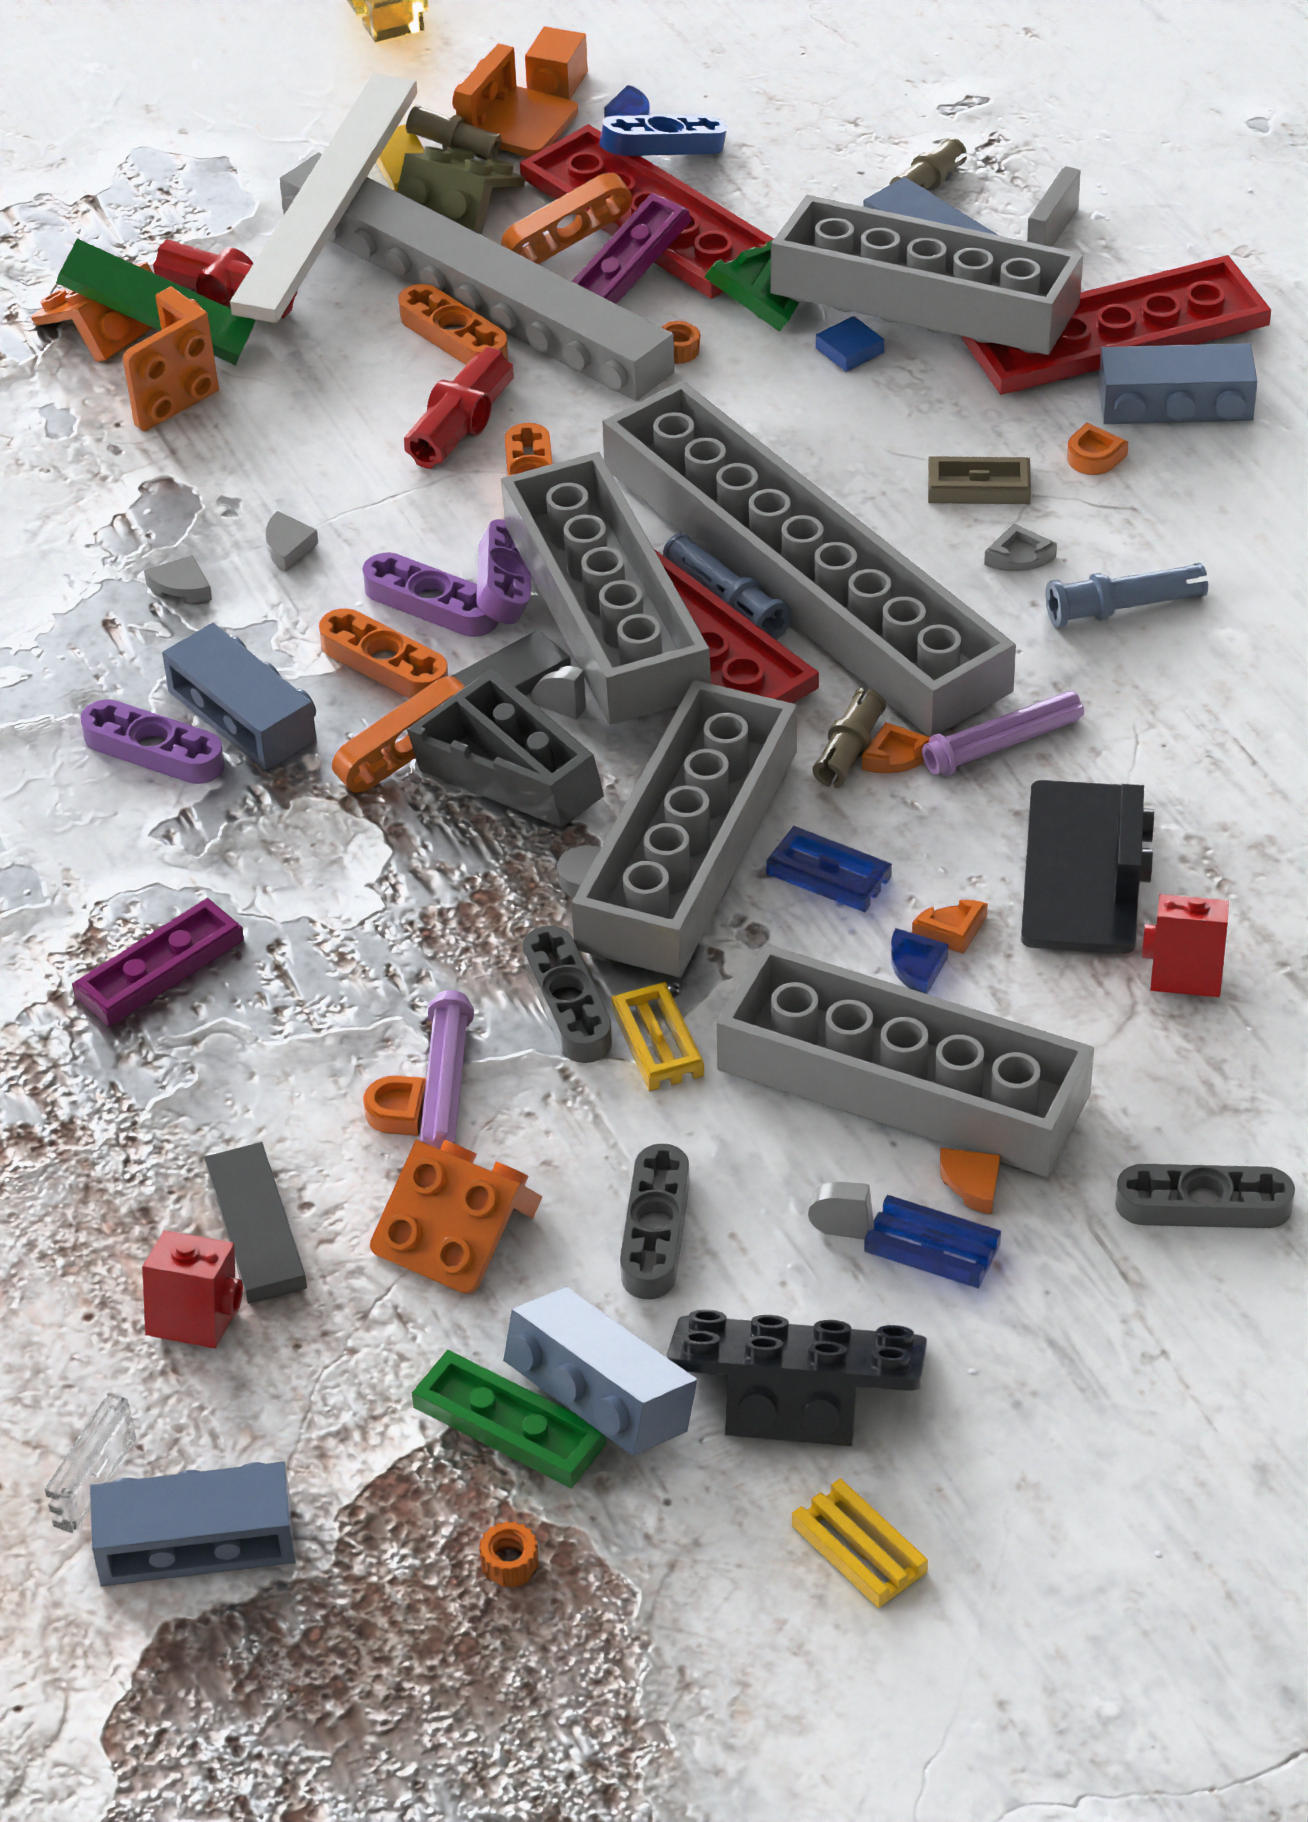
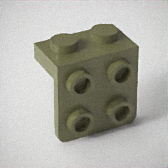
[397,146,525,234]

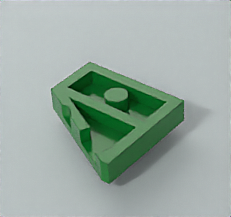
[704,240,800,332]

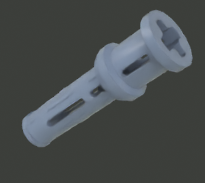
[663,533,791,640]
[1046,563,1209,628]

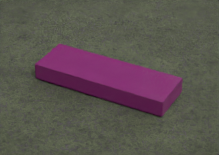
[572,192,692,304]
[72,897,244,1027]

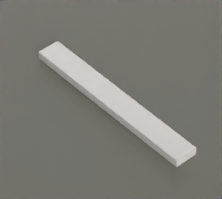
[230,73,418,323]

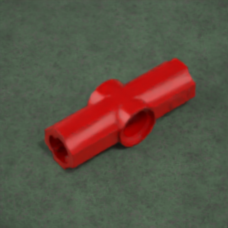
[153,239,297,319]
[404,347,514,469]

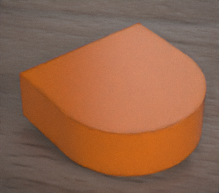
[1067,422,1128,475]
[363,1076,427,1136]

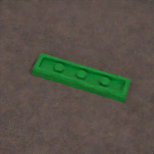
[56,238,256,366]

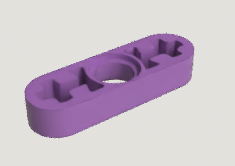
[476,519,531,624]
[362,552,498,637]
[80,699,225,784]

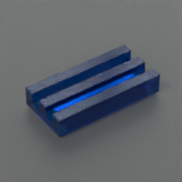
[766,825,892,912]
[864,1194,1001,1289]

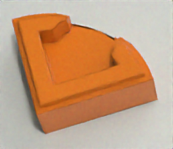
[862,722,930,773]
[912,899,988,954]
[940,1148,1000,1214]

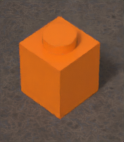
[525,26,588,100]

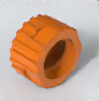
[662,321,701,364]
[479,1521,539,1587]

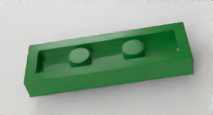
[412,1349,607,1489]

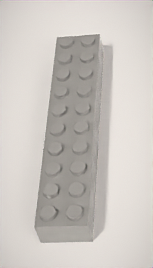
[602,380,1016,737]

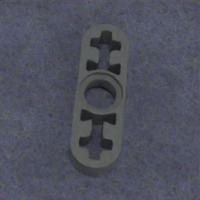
[523,926,612,1063]
[620,1144,689,1299]
[1115,1164,1295,1228]

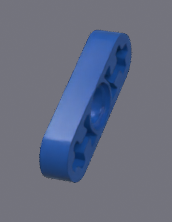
[599,115,728,156]

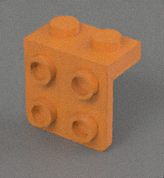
[452,43,578,157]
[31,262,153,362]
[123,286,219,431]
[370,1139,543,1294]

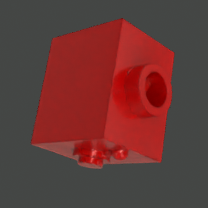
[1142,894,1229,997]
[142,1230,243,1349]

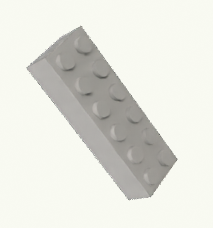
[770,195,1083,355]
[501,452,711,725]
[571,680,797,978]
[716,943,1094,1178]

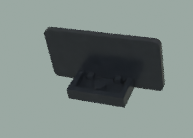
[1021,780,1154,954]
[666,1310,927,1446]

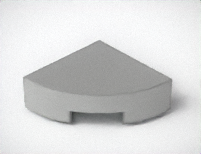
[266,511,318,571]
[984,524,1057,571]
[144,555,212,603]
[531,666,586,720]

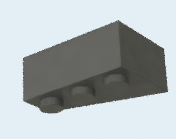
[407,668,604,827]

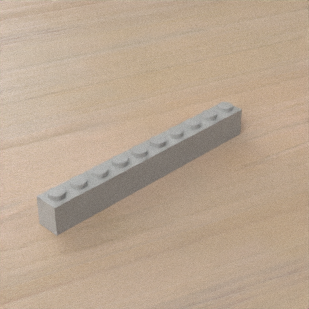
[279,152,674,401]

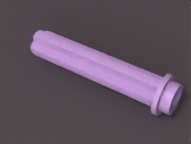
[922,691,1084,777]
[420,990,474,1149]

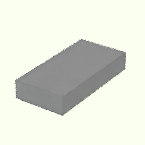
[1027,166,1081,247]

